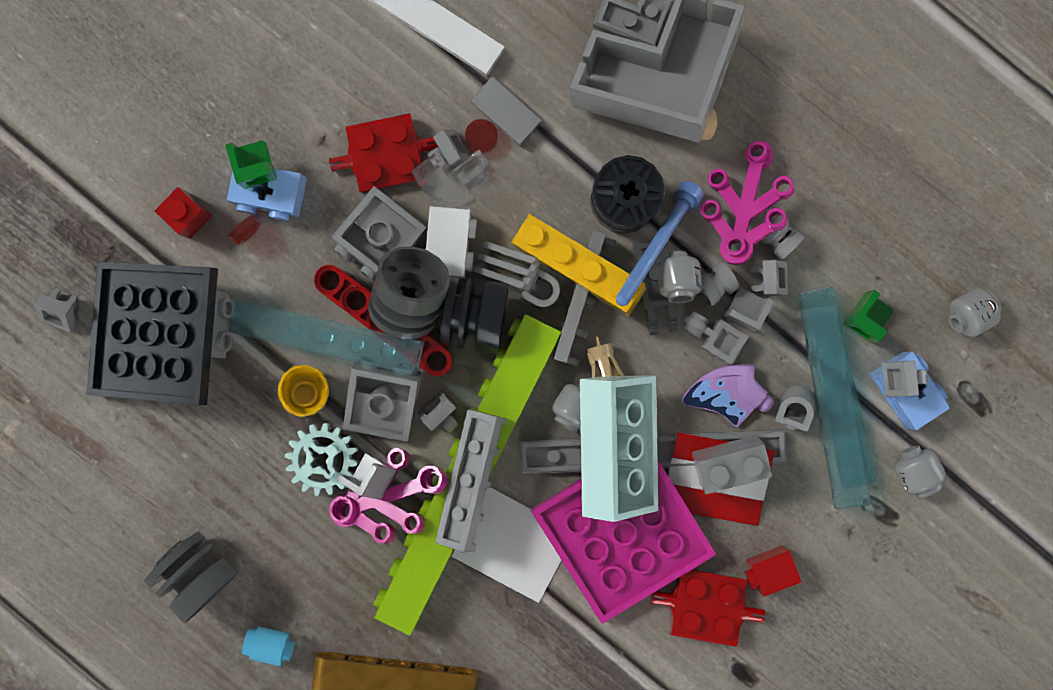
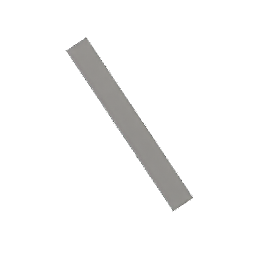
[520,429,787,474]

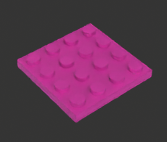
[531,459,717,624]

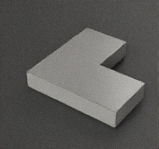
[593,0,673,46]

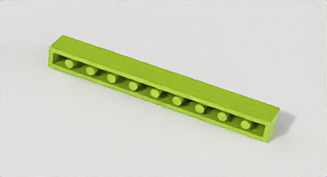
[373,314,561,636]

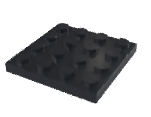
[86,262,218,405]

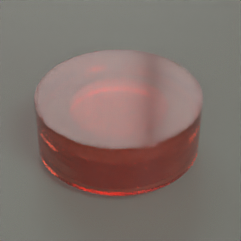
[465,119,498,154]
[228,215,261,246]

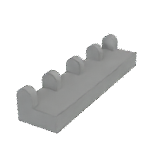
[553,230,616,367]
[435,409,507,552]

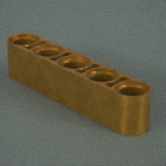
[311,652,478,690]

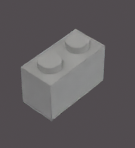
[692,435,772,494]

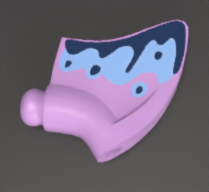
[682,364,774,427]

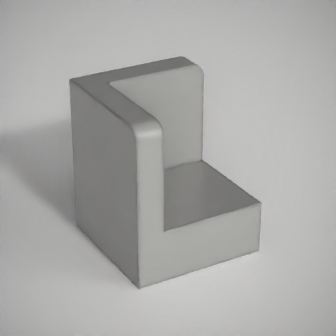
[723,287,775,332]
[337,453,397,500]

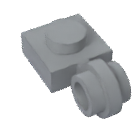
[682,311,749,365]

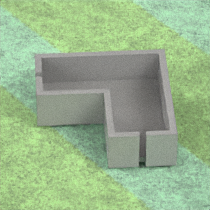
[570,0,745,143]

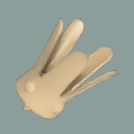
[587,337,624,378]

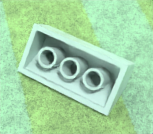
[580,375,658,522]

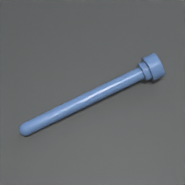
[616,181,703,306]

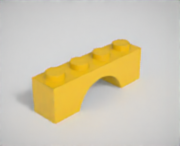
[511,214,646,318]

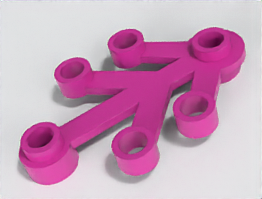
[700,141,795,265]
[329,448,448,544]

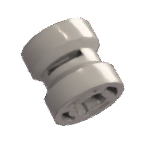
[761,215,805,260]
[700,261,740,306]

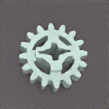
[285,423,359,496]

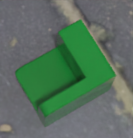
[225,140,277,189]
[843,290,893,343]

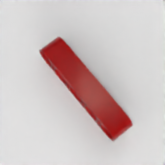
[314,265,454,376]

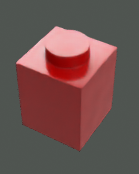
[154,187,213,239]
[744,546,802,597]

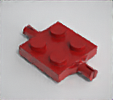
[329,113,439,193]
[651,570,765,647]

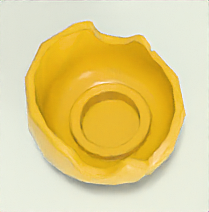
[278,364,329,417]

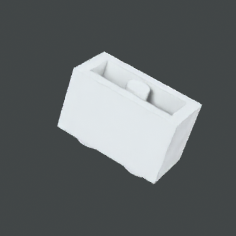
[426,206,477,280]

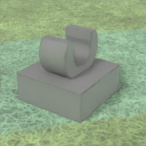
[427,130,472,166]
[751,260,788,296]
[33,288,78,332]
[882,360,928,397]
[418,390,459,433]

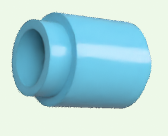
[242,626,295,667]

